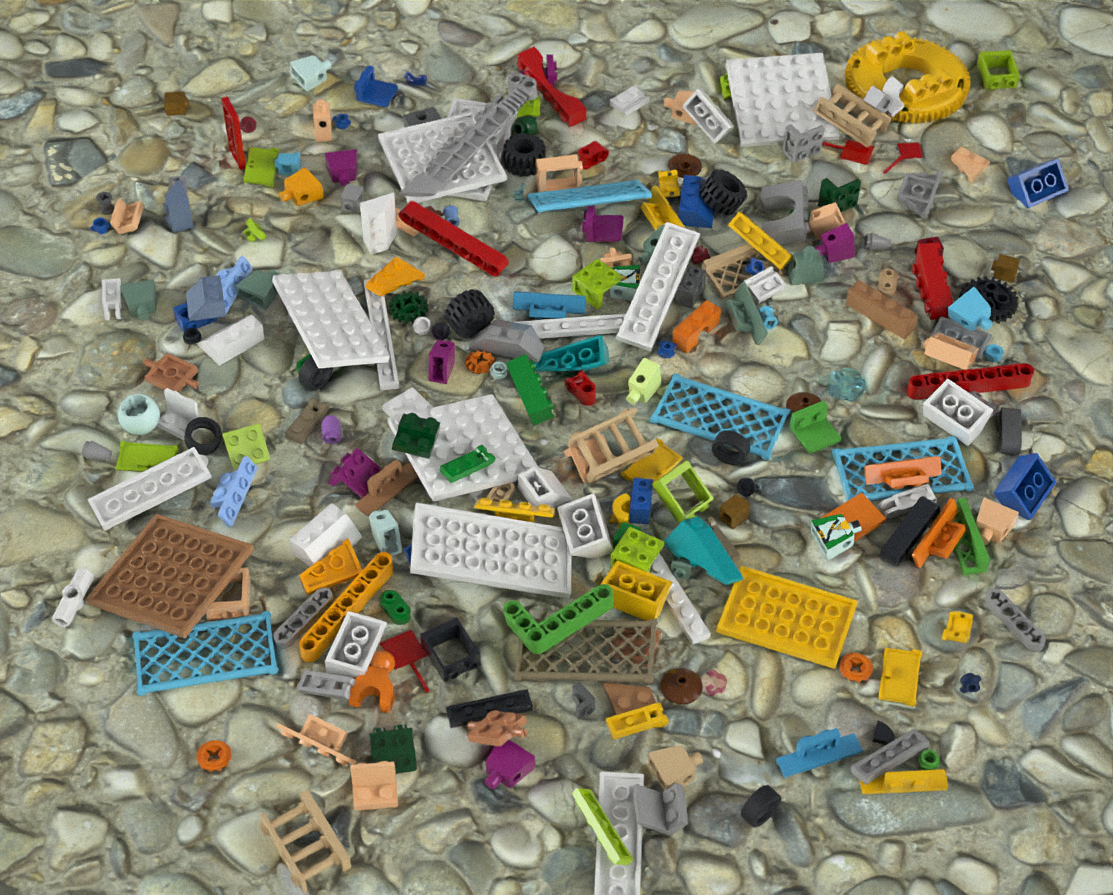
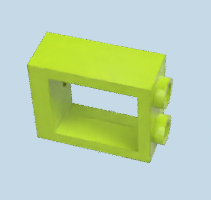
[977,50,1020,89]
[651,460,714,523]

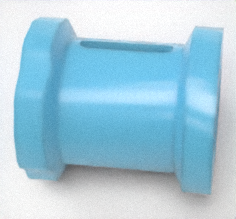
[758,306,778,330]

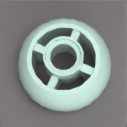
[118,394,160,435]

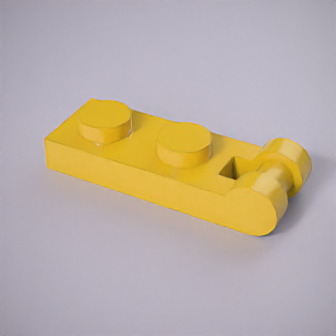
[606,703,669,740]

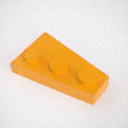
[365,256,425,297]
[299,538,362,596]

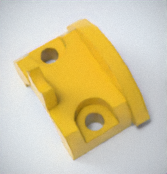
[658,170,680,199]
[609,493,631,529]
[942,611,973,643]

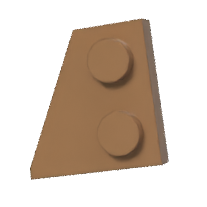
[603,682,656,715]

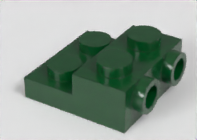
[392,413,441,459]

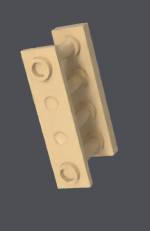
[813,83,892,148]
[567,407,659,483]
[259,789,351,894]

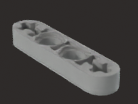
[273,588,333,649]
[985,589,1046,652]

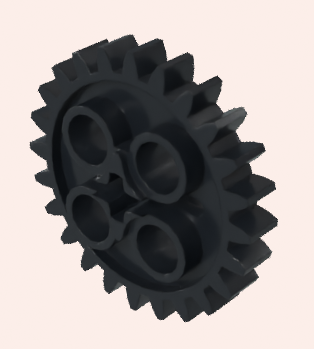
[959,276,1018,324]

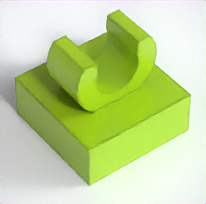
[243,218,267,242]

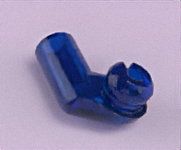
[404,72,427,86]

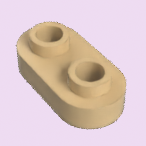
[877,269,898,298]
[486,482,515,512]

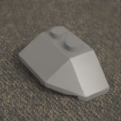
[469,319,544,363]

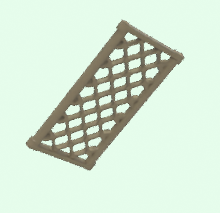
[513,619,658,684]

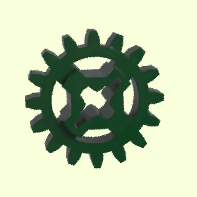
[389,290,428,324]

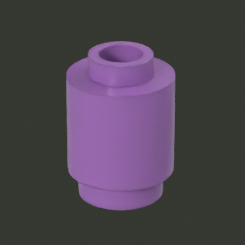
[321,415,342,444]

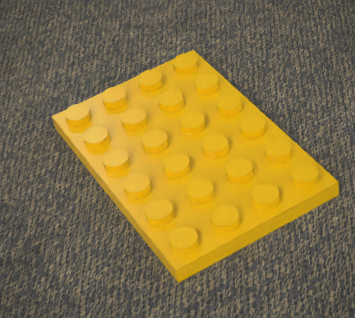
[716,566,858,669]

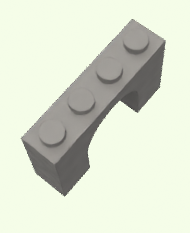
[762,180,809,245]

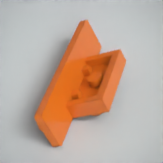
[864,456,941,489]
[912,498,966,568]

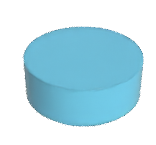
[984,344,1004,362]

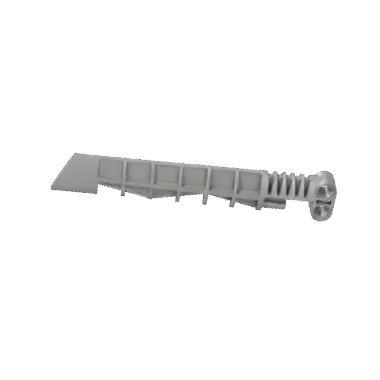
[400,73,538,197]

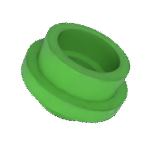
[918,750,940,770]

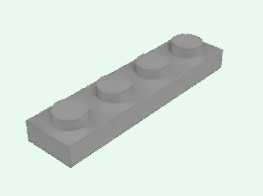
[851,729,929,784]

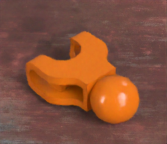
[349,650,395,713]

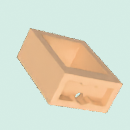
[536,154,583,193]
[923,333,979,370]
[206,567,250,621]

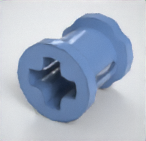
[443,205,460,227]

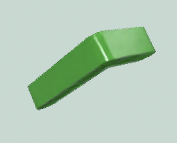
[503,584,614,654]

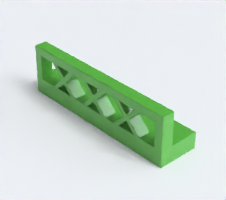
[940,498,990,575]

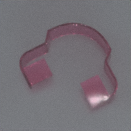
[706,669,727,696]

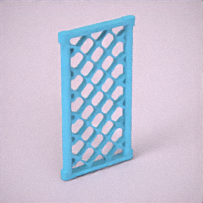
[528,179,652,213]
[650,373,791,460]
[832,436,974,501]
[132,611,279,696]

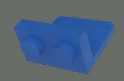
[354,65,398,107]

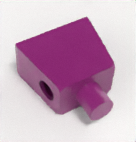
[325,149,358,186]
[814,223,855,263]
[429,340,455,385]
[485,739,535,789]

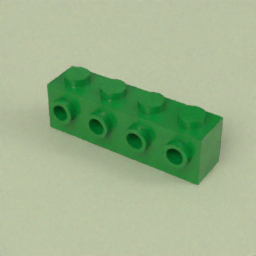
[506,354,555,426]

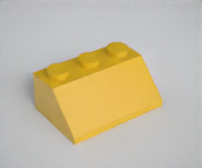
[601,561,672,621]

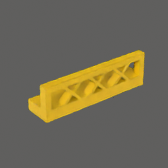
[728,212,793,270]

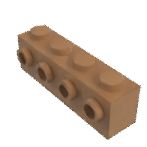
[846,280,918,340]

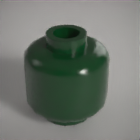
[513,115,538,135]

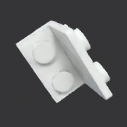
[157,388,200,440]

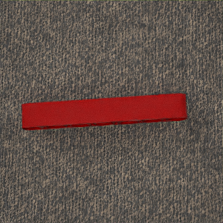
[399,201,509,277]
[907,363,1034,400]

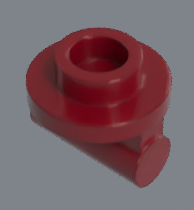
[240,116,256,133]
[691,246,711,265]

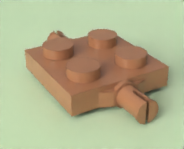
[143,353,199,393]
[467,710,527,747]

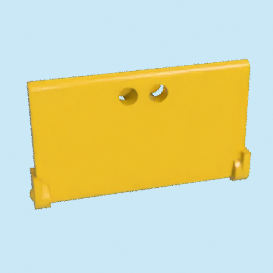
[621,438,683,483]
[878,648,922,706]

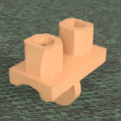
[600,247,632,268]

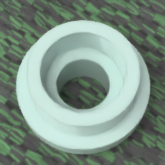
[490,362,508,379]

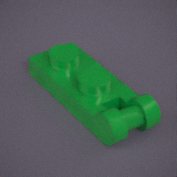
[440,445,496,483]

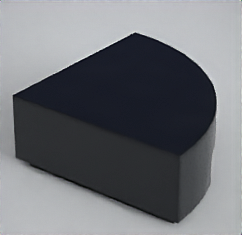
[873,721,895,745]

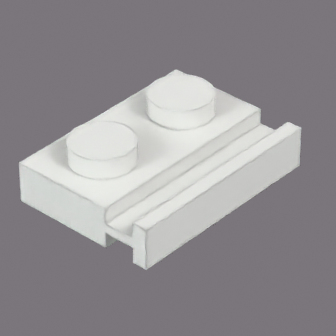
[610,86,650,116]
[743,266,787,304]

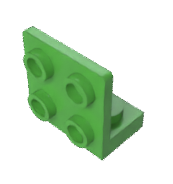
[790,401,842,454]

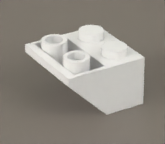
[518,467,571,508]

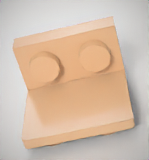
[564,434,610,483]
[350,761,398,811]

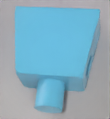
[948,287,993,331]

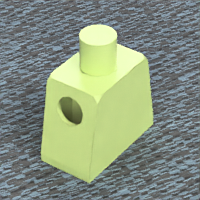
[626,358,661,405]

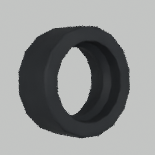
[298,355,333,391]
[184,417,222,455]
[712,430,750,465]
[741,785,782,828]

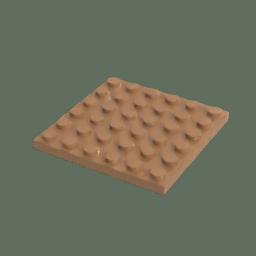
[85,514,254,639]

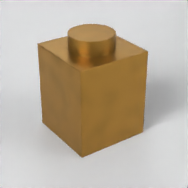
[164,91,190,116]
[991,254,1020,283]
[719,494,751,529]

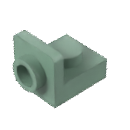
[670,556,693,580]

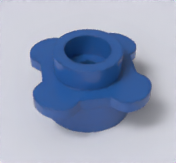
[332,114,351,129]
[90,217,111,234]
[745,258,765,276]
[657,341,677,359]

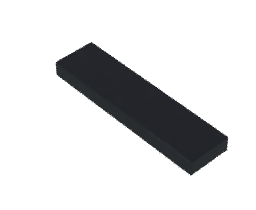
[446,689,533,728]

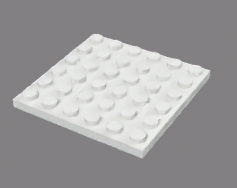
[726,53,840,147]
[378,111,507,203]
[388,394,539,502]

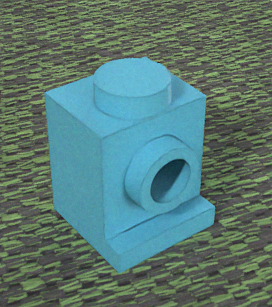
[275,152,301,176]

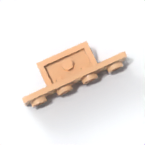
[276,714,357,766]

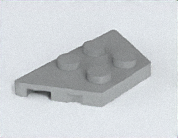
[897,171,942,219]

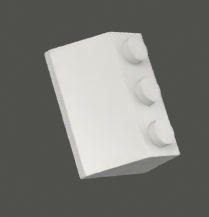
[682,89,734,144]
[360,193,397,255]
[198,314,265,366]
[923,379,993,446]
[557,493,614,559]
[290,503,362,567]
[325,611,387,678]

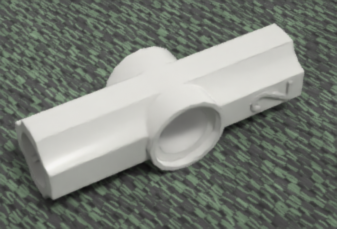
[52,568,94,628]

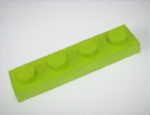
[572,788,633,865]

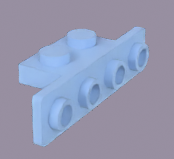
[217,256,253,314]
[209,456,257,527]

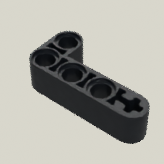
[879,496,941,567]

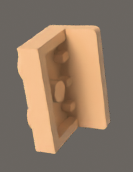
[110,199,145,235]

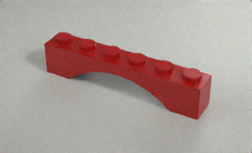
[517,46,586,128]

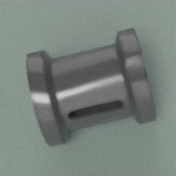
[96,192,114,215]

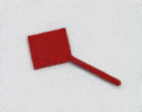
[883,142,922,174]

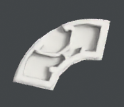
[882,76,904,117]

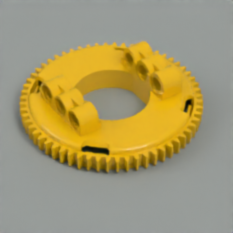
[845,31,971,124]

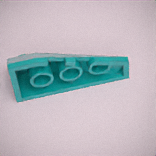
[534,335,610,372]
[664,516,743,585]

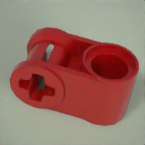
[578,141,609,170]
[564,371,596,406]

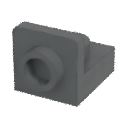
[572,681,595,720]

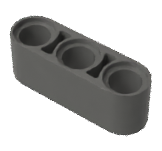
[999,407,1022,455]

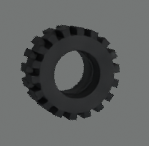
[503,133,546,177]
[700,169,747,215]
[445,289,495,338]

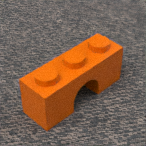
[672,300,721,354]

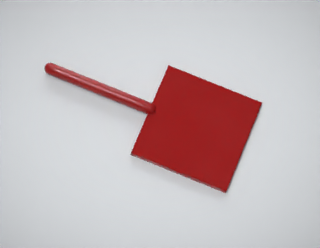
[822,139,875,165]
[380,630,429,692]

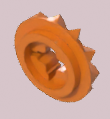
[465,349,495,374]
[839,653,873,683]
[197,740,232,772]

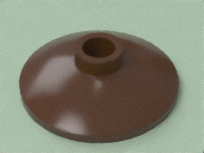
[668,154,702,178]
[786,392,821,416]
[661,668,703,705]

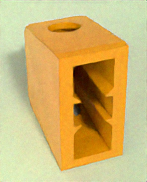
[279,167,324,206]

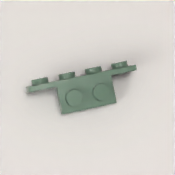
[725,283,768,345]

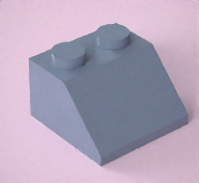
[163,180,194,232]
[186,275,226,321]

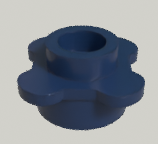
[960,673,981,693]

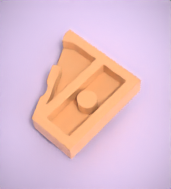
[951,146,990,183]

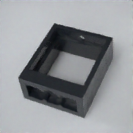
[420,617,481,682]

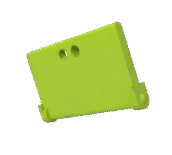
[243,147,279,188]
[115,441,179,472]

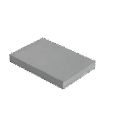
[929,316,992,363]

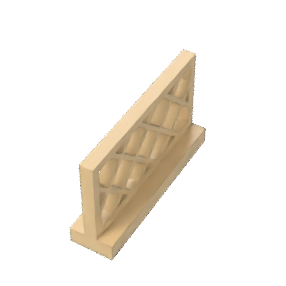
[701,243,784,299]

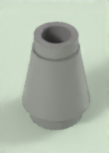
[864,233,891,250]
[82,441,112,462]

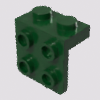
[817,178,861,213]
[369,724,417,774]

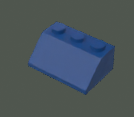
[1007,158,1069,208]
[678,175,714,229]
[993,453,1056,520]

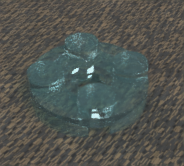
[827,368,865,402]

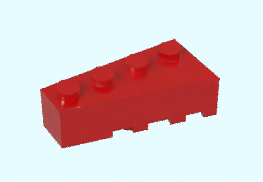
[912,242,953,320]

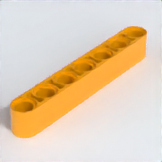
[299,552,393,663]

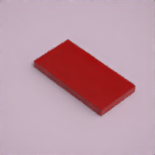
[221,96,246,170]

